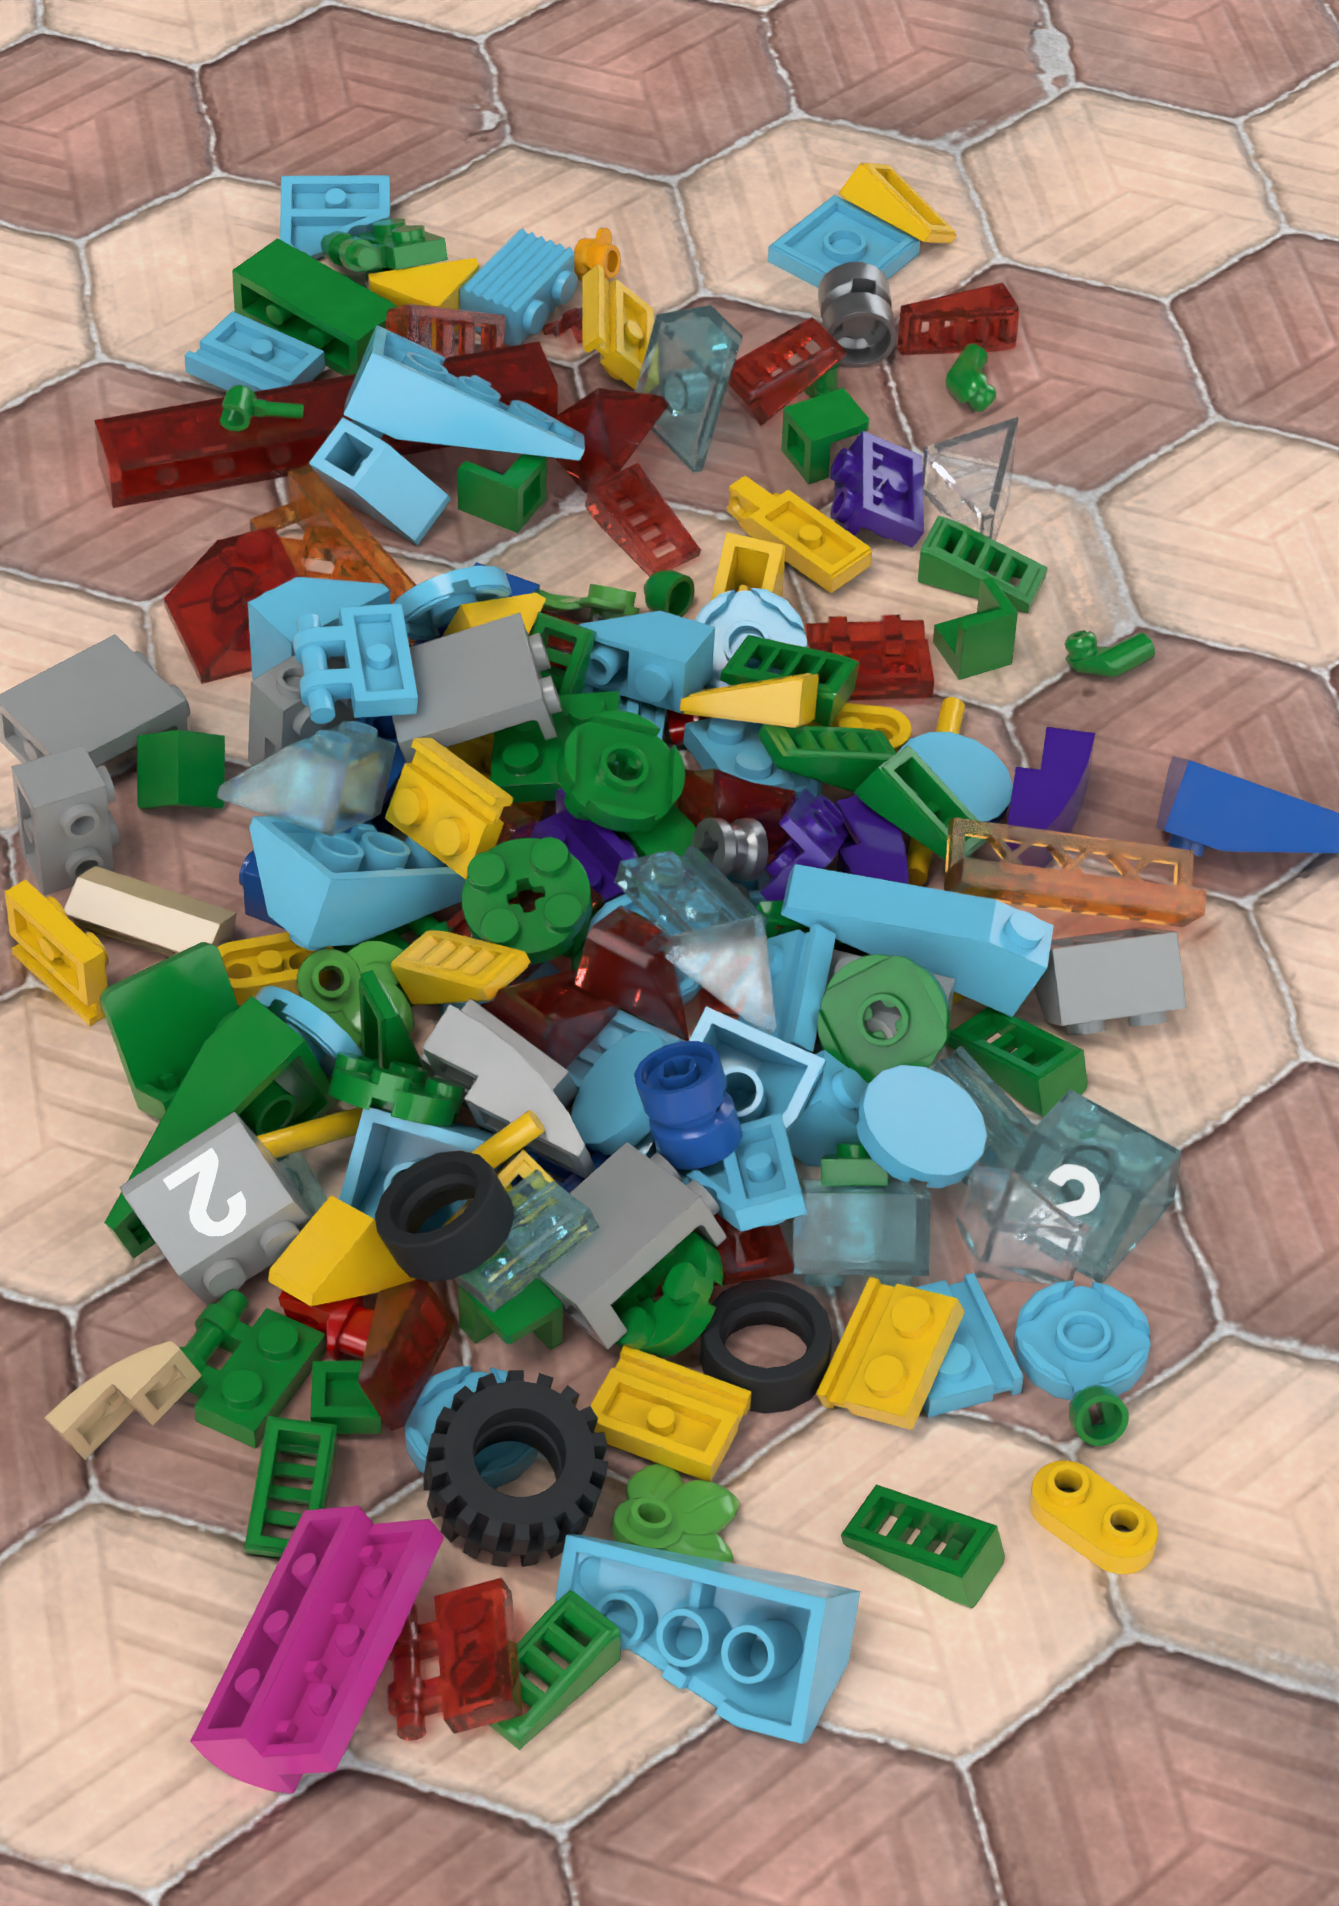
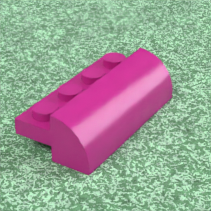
[190,1505,444,1793]

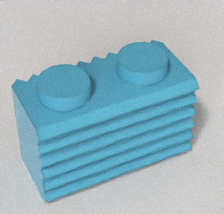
[459,228,578,348]

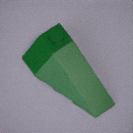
[104,996,340,1258]

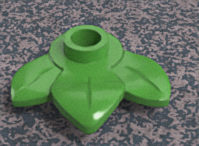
[533,584,640,620]
[296,941,414,1047]
[611,1464,739,1563]

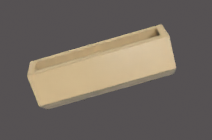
[64,866,237,957]

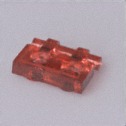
[804,614,934,701]
[387,1577,523,1741]

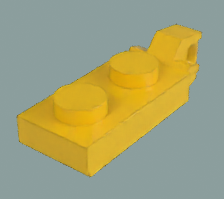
[727,476,873,593]

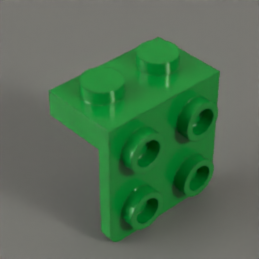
[100,942,239,1121]

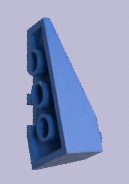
[1156,756,1339,857]

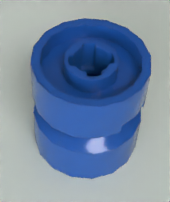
[634,1041,743,1169]

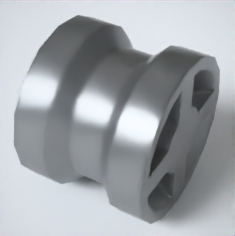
[691,818,768,881]

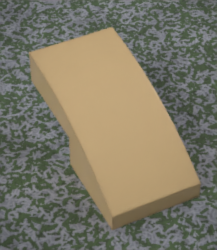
[44,1341,202,1460]

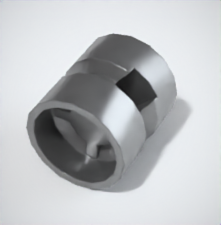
[818,262,897,368]

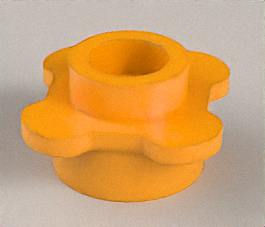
[574,228,621,282]

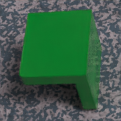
[781,387,869,485]
[457,454,547,533]
[933,577,1018,680]
[137,730,225,810]
[458,1252,563,1350]

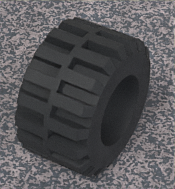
[423,1370,608,1567]

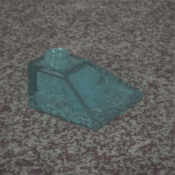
[631,305,743,472]

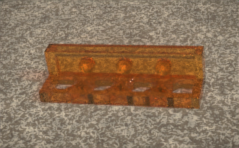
[249,464,417,647]
[944,817,1206,927]

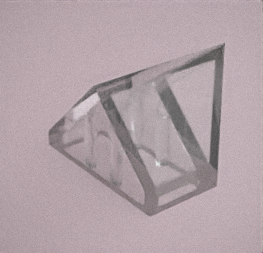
[923,416,1019,541]
[664,914,777,1035]
[956,1162,1091,1284]

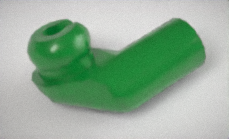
[945,344,996,412]
[1064,630,1155,678]

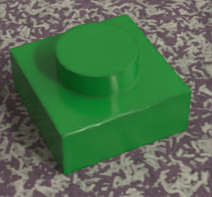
[821,1142,892,1186]
[310,1361,383,1434]

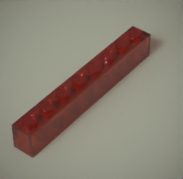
[94,341,558,508]

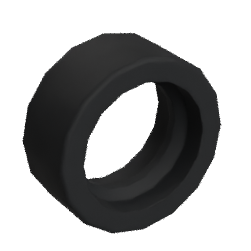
[375,1150,515,1282]
[700,1279,832,1414]

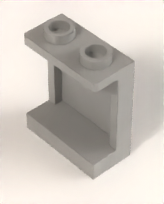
[392,613,562,763]
[0,634,190,767]
[507,1142,727,1350]

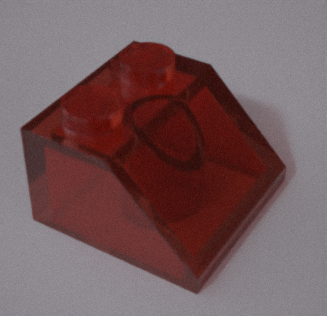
[164,526,299,684]

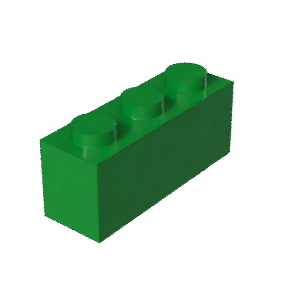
[232,238,403,381]

